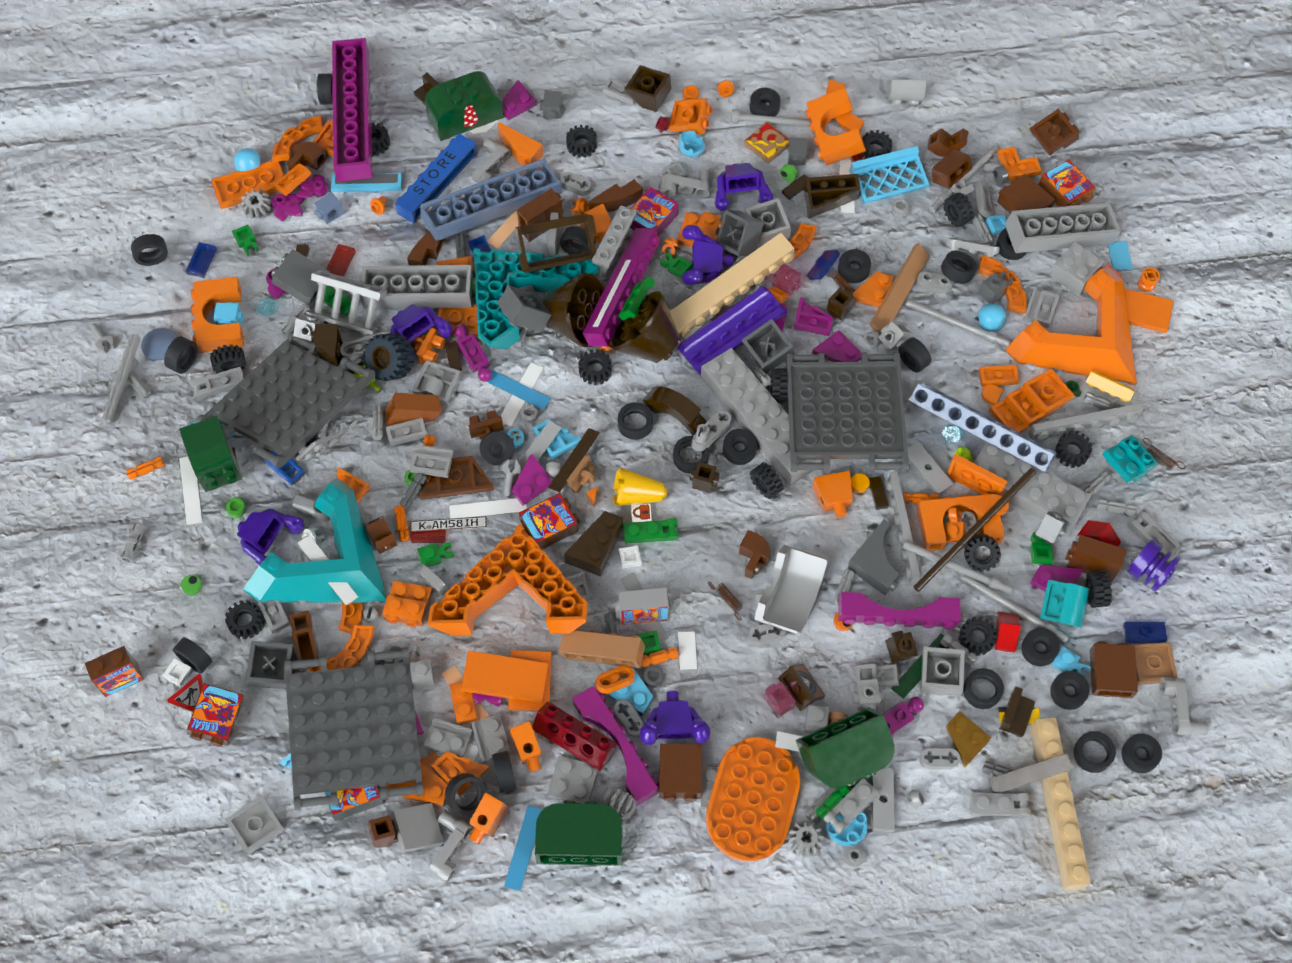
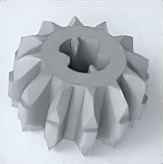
[240,188,271,219]
[600,787,637,819]
[788,821,824,858]

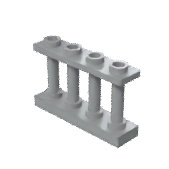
[592,206,636,288]
[306,270,387,336]

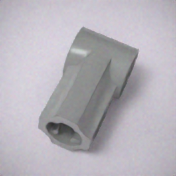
[292,493,330,522]

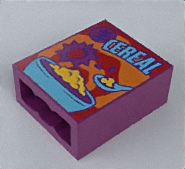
[630,187,679,236]

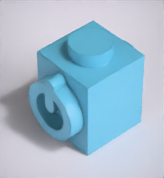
[213,302,244,325]

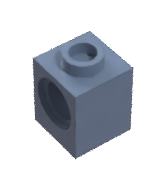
[314,192,344,224]

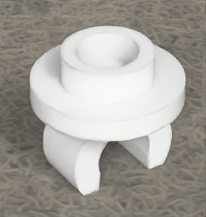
[302,528,324,544]

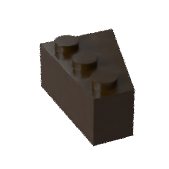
[803,174,861,219]
[564,511,623,577]

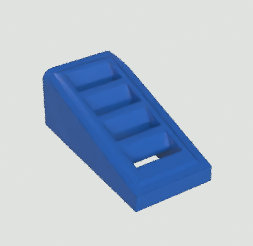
[264,451,306,486]

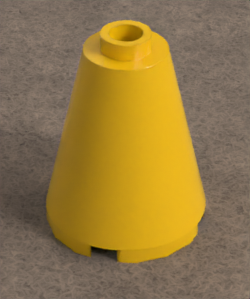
[613,467,667,506]

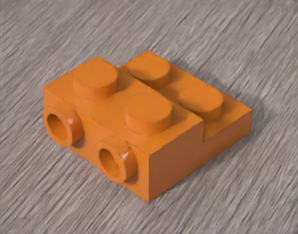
[668,98,712,135]
[677,212,722,247]
[382,581,433,627]

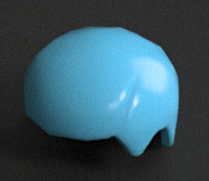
[679,131,705,158]
[234,148,261,171]
[978,303,1006,332]

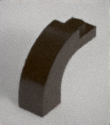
[643,386,707,436]

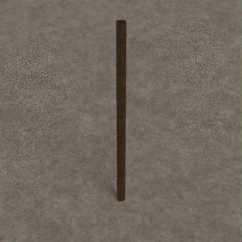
[913,468,1036,592]

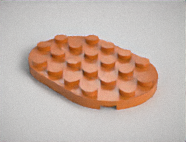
[705,737,800,862]

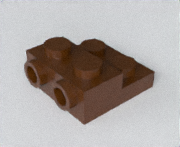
[1029,108,1080,156]

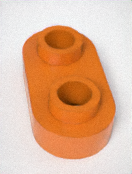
[596,665,635,694]

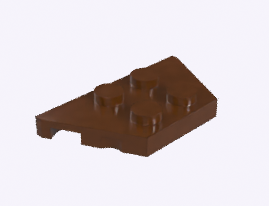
[419,456,494,500]

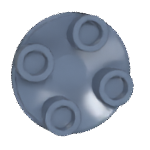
[141,328,177,361]

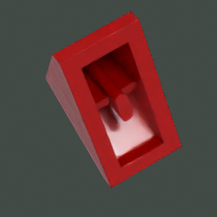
[1077,520,1121,546]
[995,612,1021,653]

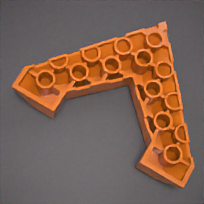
[1005,267,1137,385]
[427,524,588,636]

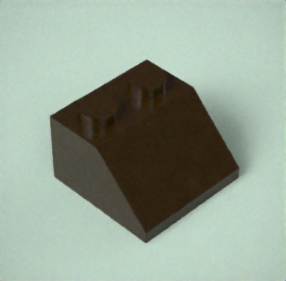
[625,65,672,112]
[311,324,343,367]

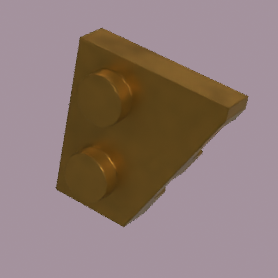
[945,711,991,768]

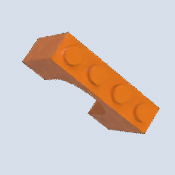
[805,87,866,166]
[191,277,244,353]
[916,493,1005,551]

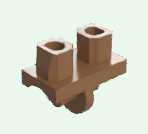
[566,455,596,494]

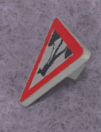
[166,673,203,713]

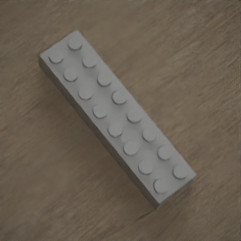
[701,348,822,486]

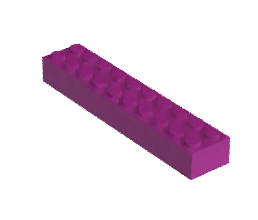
[332,37,373,182]

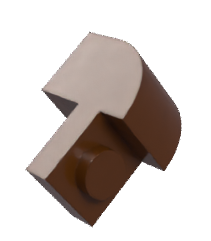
[927,128,969,157]
[287,142,327,171]
[364,516,397,554]
[739,530,770,579]
[368,815,399,848]

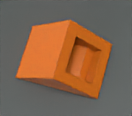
[586,486,598,507]

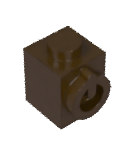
[827,287,855,320]
[690,462,720,493]
[885,631,918,663]

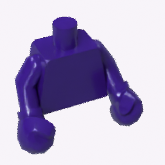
[714,163,773,212]
[682,225,733,286]
[390,305,453,362]
[237,509,305,565]
[640,691,710,745]

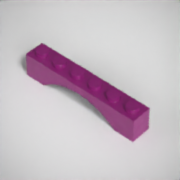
[838,592,961,629]
[572,686,659,807]

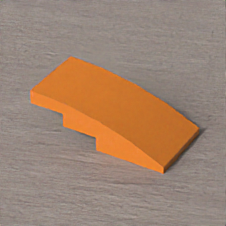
[988,369,1075,433]

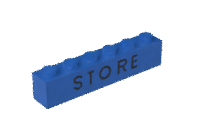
[395,133,477,223]

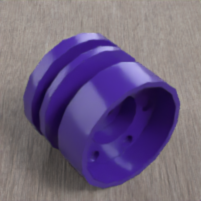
[1127,539,1180,592]

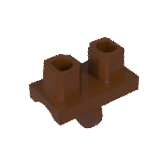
[468,410,504,440]

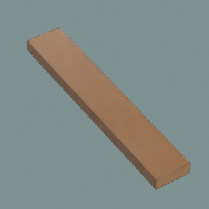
[869,243,930,335]

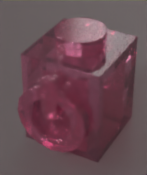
[772,264,802,296]

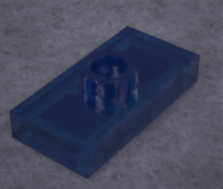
[806,249,840,280]
[1123,622,1167,643]

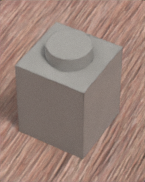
[410,660,435,690]
[804,705,829,733]

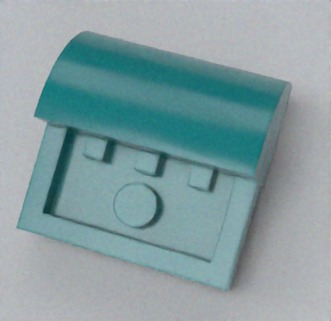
[1102,435,1158,483]
[1040,580,1090,628]

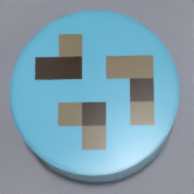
[506,429,525,449]

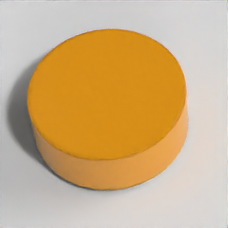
[851,473,870,493]

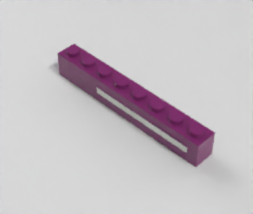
[582,228,660,347]

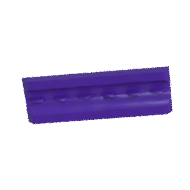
[678,287,788,375]

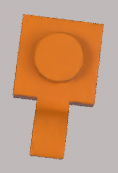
[944,508,966,543]

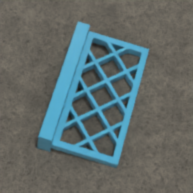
[849,146,930,204]

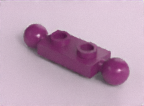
[454,324,492,382]
[883,697,924,735]

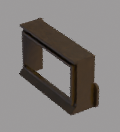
[515,213,596,273]

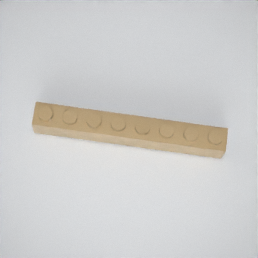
[670,233,795,337]
[1030,718,1091,891]

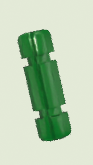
[815,786,850,819]

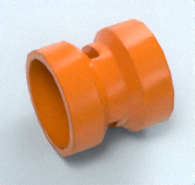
[1137,267,1160,292]

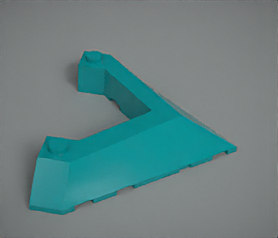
[473,248,600,350]
[243,478,387,603]

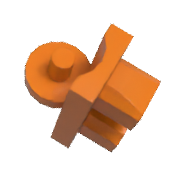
[412,328,445,365]

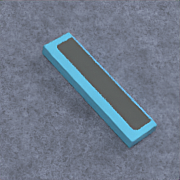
[331,173,402,192]

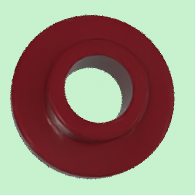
[655,116,670,133]

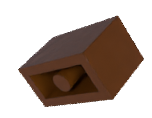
[931,149,972,189]

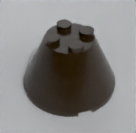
[543,273,605,347]
[609,291,682,363]

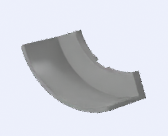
[754,545,828,634]

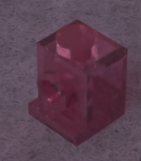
[764,682,796,719]

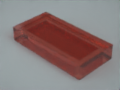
[326,244,356,277]

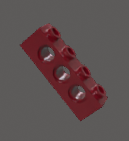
[532,701,617,771]

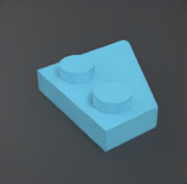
[533,419,581,460]
[608,668,653,716]

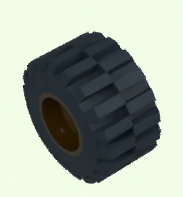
[363,333,415,381]

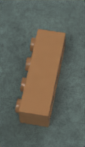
[559,629,645,668]

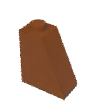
[384,393,442,427]

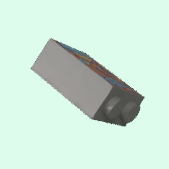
[615,587,669,626]

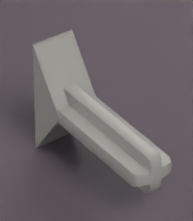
[110,358,151,398]

